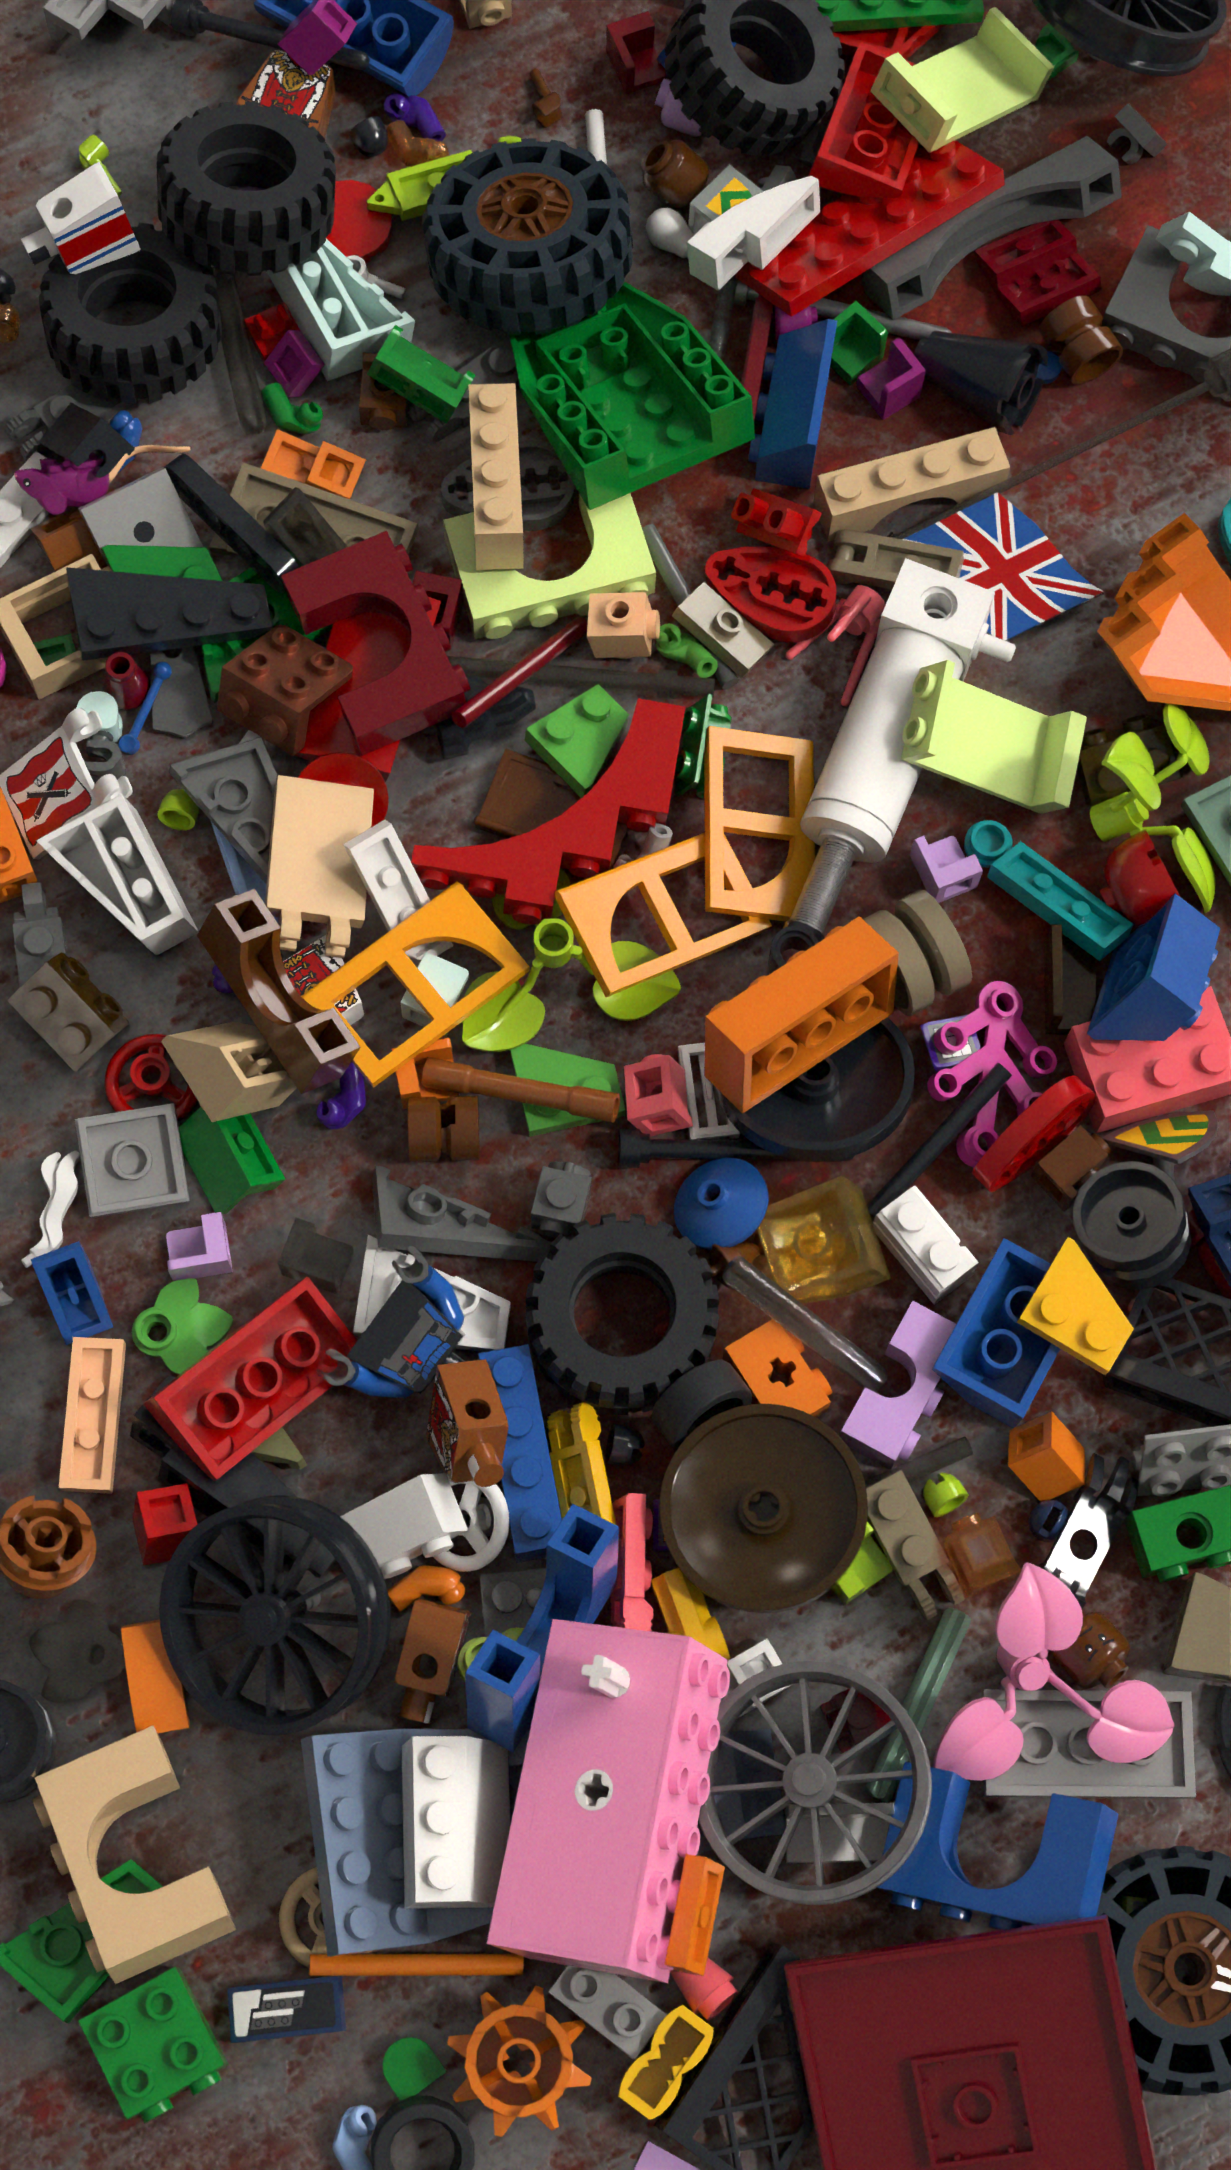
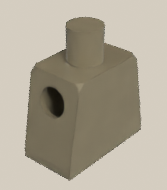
[1162,1572,1231,1684]

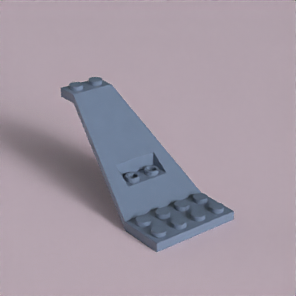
[301,1729,786,1957]

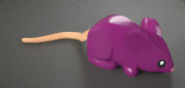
[14,445,190,515]

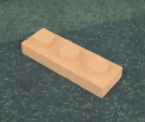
[59,1337,126,1494]

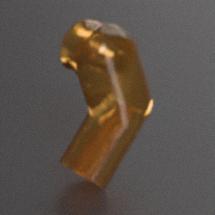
[386,120,449,167]

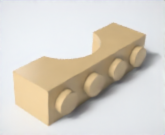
[468,383,524,570]
[813,427,1010,542]

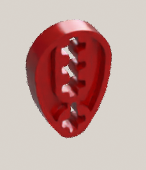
[705,546,837,643]
[972,1075,1096,1192]

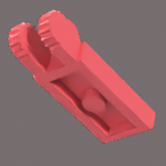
[610,1493,653,1631]

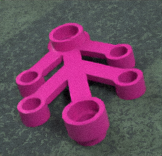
[927,981,1057,1167]

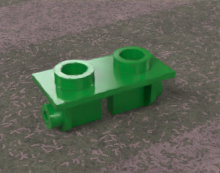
[674,694,732,799]

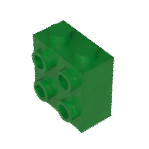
[78,1967,229,2124]

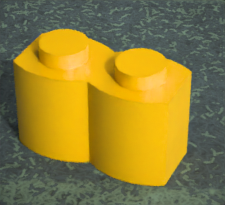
[618,2005,714,2120]

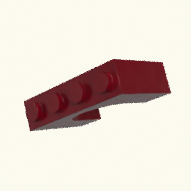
[281,530,471,756]

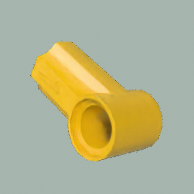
[651,1568,730,1661]

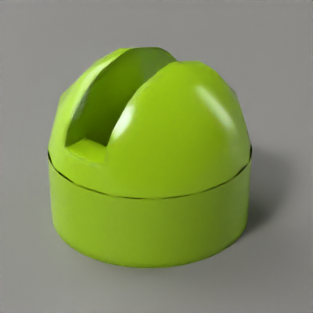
[157,789,199,831]
[923,1472,969,1517]

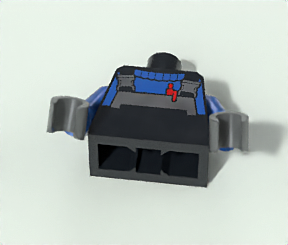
[317,1245,466,1398]

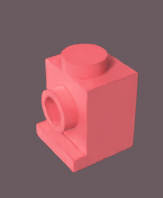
[624,1054,693,1137]

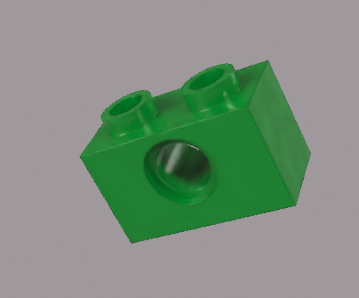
[1124,1485,1231,1583]

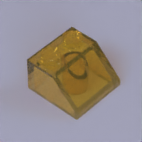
[757,1176,891,1306]

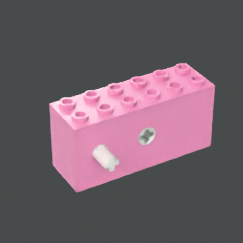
[487,1619,730,1983]

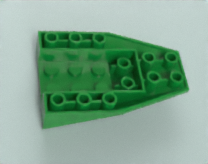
[509,282,755,511]

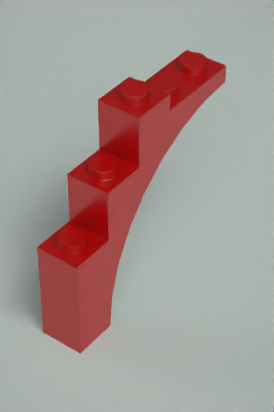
[411,698,686,924]

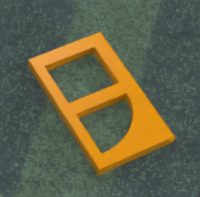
[704,726,815,921]
[554,832,772,997]
[301,881,530,1088]

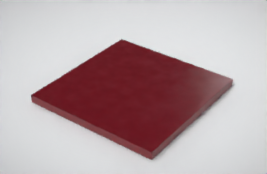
[784,1914,1158,2170]

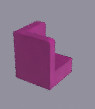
[278,0,357,75]
[856,337,926,420]

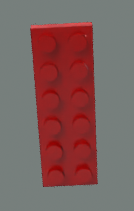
[735,140,1005,317]

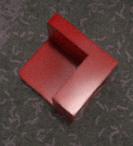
[133,1483,198,1566]

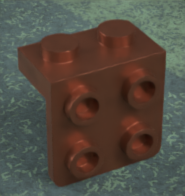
[217,625,353,756]

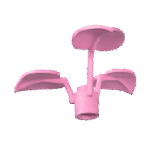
[933,1563,1174,1781]

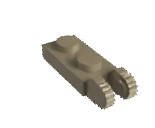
[866,1470,965,1621]

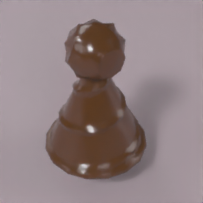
[707,1229,780,1289]

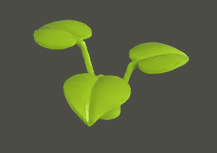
[1090,703,1216,914]
[462,868,681,1052]

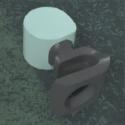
[76,691,126,784]

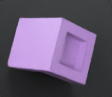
[910,836,983,903]
[166,1212,233,1281]

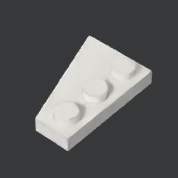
[353,1235,511,1352]

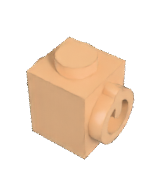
[587,592,660,659]

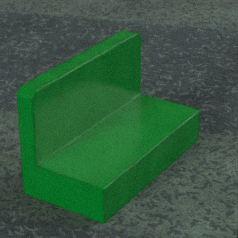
[179,1107,286,1214]

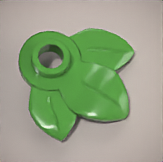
[132,1278,233,1375]

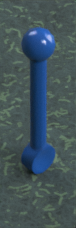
[118,662,172,755]

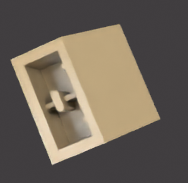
[161,1022,297,1122]

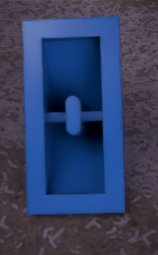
[31,1241,113,1345]

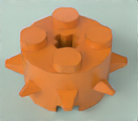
[447,1986,592,2137]

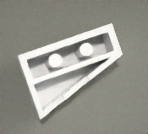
[36,794,199,956]

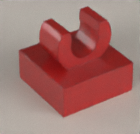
[244,302,301,365]

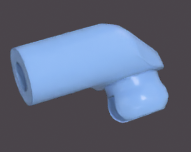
[332,2105,377,2170]

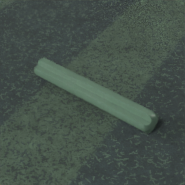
[865,1607,971,1803]

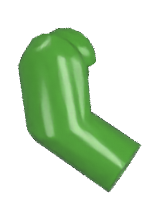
[655,624,718,678]

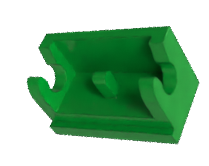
[367,325,475,424]

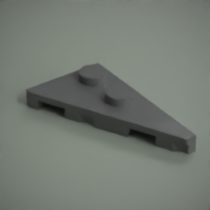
[372,1166,552,1262]

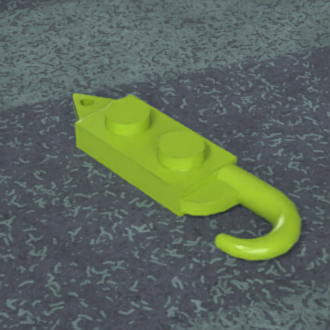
[367,136,522,221]

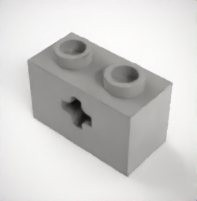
[548,1966,667,2060]

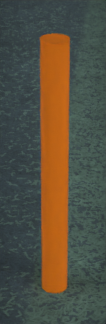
[309,1954,524,1976]

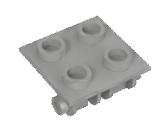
[1131,1424,1231,1497]

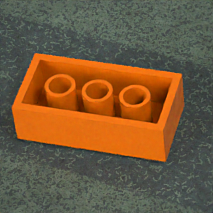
[704,916,899,1114]

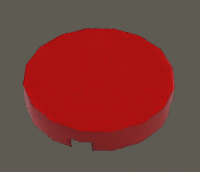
[326,180,393,264]

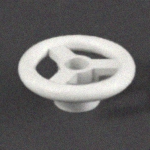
[433,1481,509,1572]

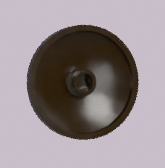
[660,1404,868,1613]

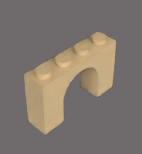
[32,1725,236,1984]

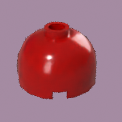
[1099,829,1180,927]

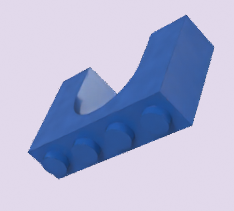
[465,1504,619,1753]
[876,1762,1119,1930]

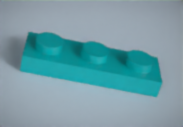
[987,841,1133,961]

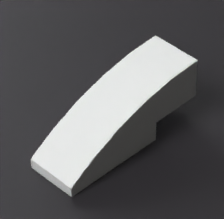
[687,176,820,291]

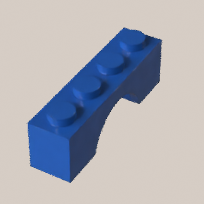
[478,1344,562,1563]

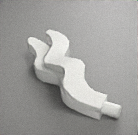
[21,1151,80,1268]

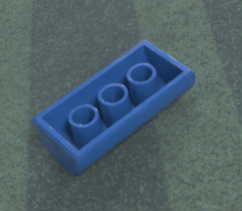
[253,0,453,96]

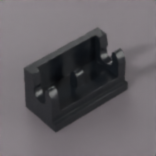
[39,403,135,478]

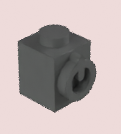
[531,1161,592,1239]

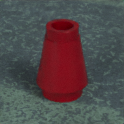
[103,652,150,710]

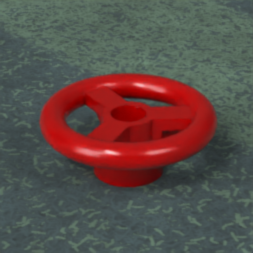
[104,1034,198,1121]

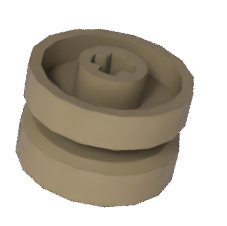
[863,890,972,1016]

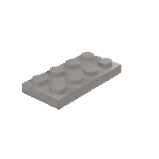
[981,1689,1196,1799]

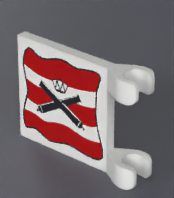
[0,708,133,860]

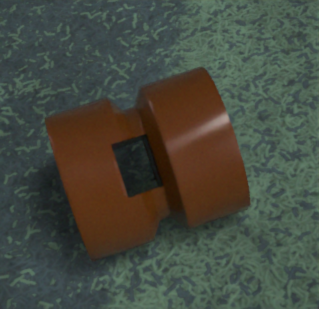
[1039,295,1123,385]
[408,1096,480,1162]

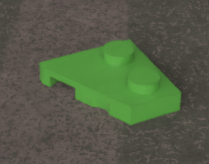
[524,684,629,798]

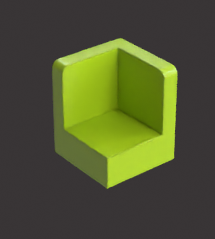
[832,1522,893,1606]

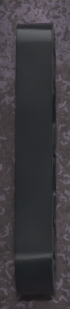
[164,453,299,593]

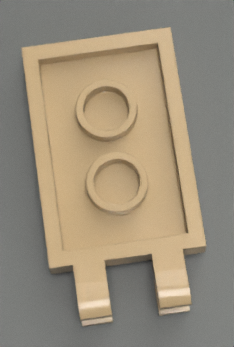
[265,775,374,958]

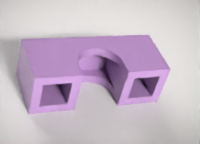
[839,1301,956,1470]

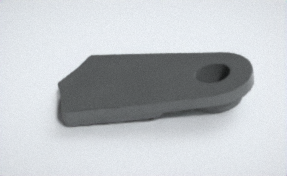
[150,646,213,739]

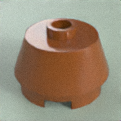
[0,1495,96,1599]

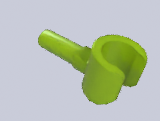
[79,134,122,197]

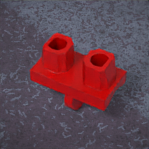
[731,488,822,557]

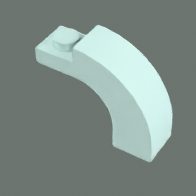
[1155,212,1231,296]

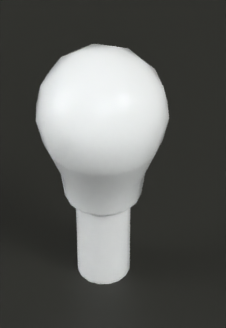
[645,208,695,258]

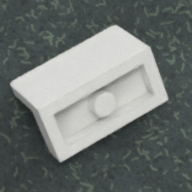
[784,1803,894,1863]

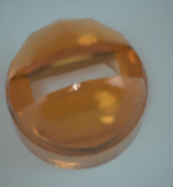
[0,303,21,343]

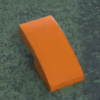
[261,429,366,499]
[121,1619,190,1734]

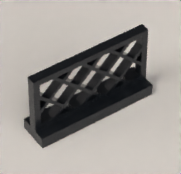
[1101,1279,1231,1427]
[654,1942,814,2170]

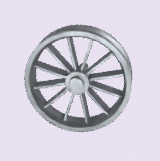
[698,1661,932,1905]

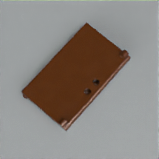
[474,749,628,870]

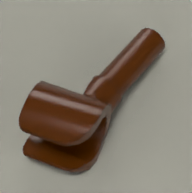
[530,68,563,128]

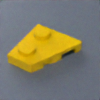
[1017,1237,1134,1375]

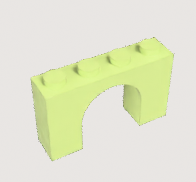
[443,493,656,640]

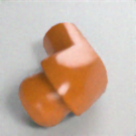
[387,1565,465,1612]

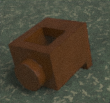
[359,353,409,430]
[1031,1126,1112,1212]

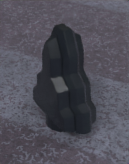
[423,676,536,760]

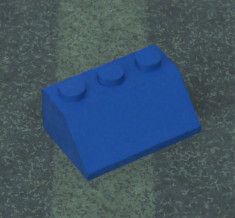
[748,319,838,489]
[1087,893,1220,1041]
[932,1238,1060,1428]

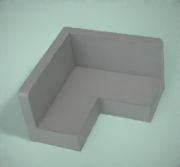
[43,0,173,42]

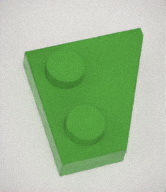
[509,1044,626,1137]

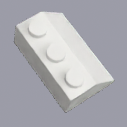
[402,1736,510,1909]

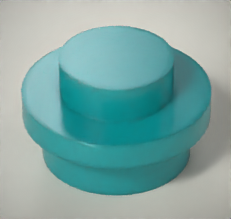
[964,820,1013,868]

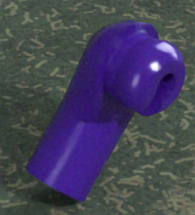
[384,93,446,146]

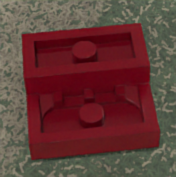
[974,220,1101,326]

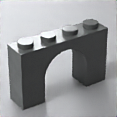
[1101,225,1231,393]

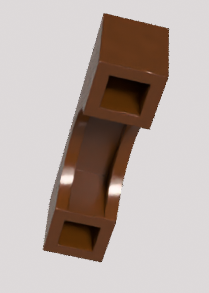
[197,889,361,1094]

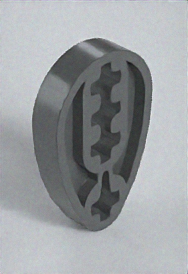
[441,440,576,531]

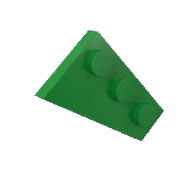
[0,1859,164,2024]

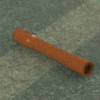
[422,1058,620,1123]

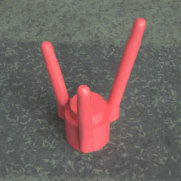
[785,585,886,707]

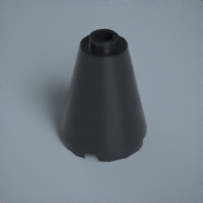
[914,331,1048,436]

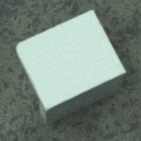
[400,952,469,1037]

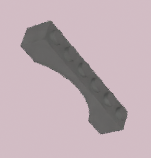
[861,136,1122,320]

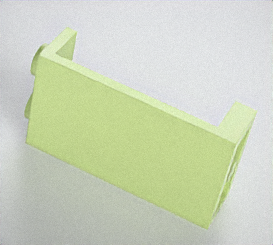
[871,7,1054,153]
[901,660,1087,814]

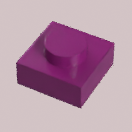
[264,330,325,397]

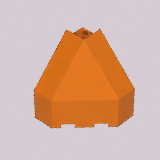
[1097,513,1231,711]

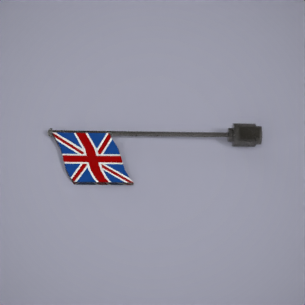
[887,348,1231,641]

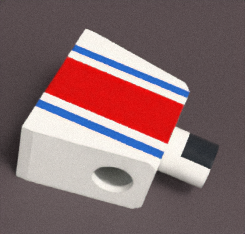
[21,162,141,274]

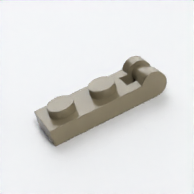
[827,530,964,590]

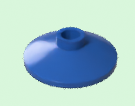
[674,1158,769,1250]

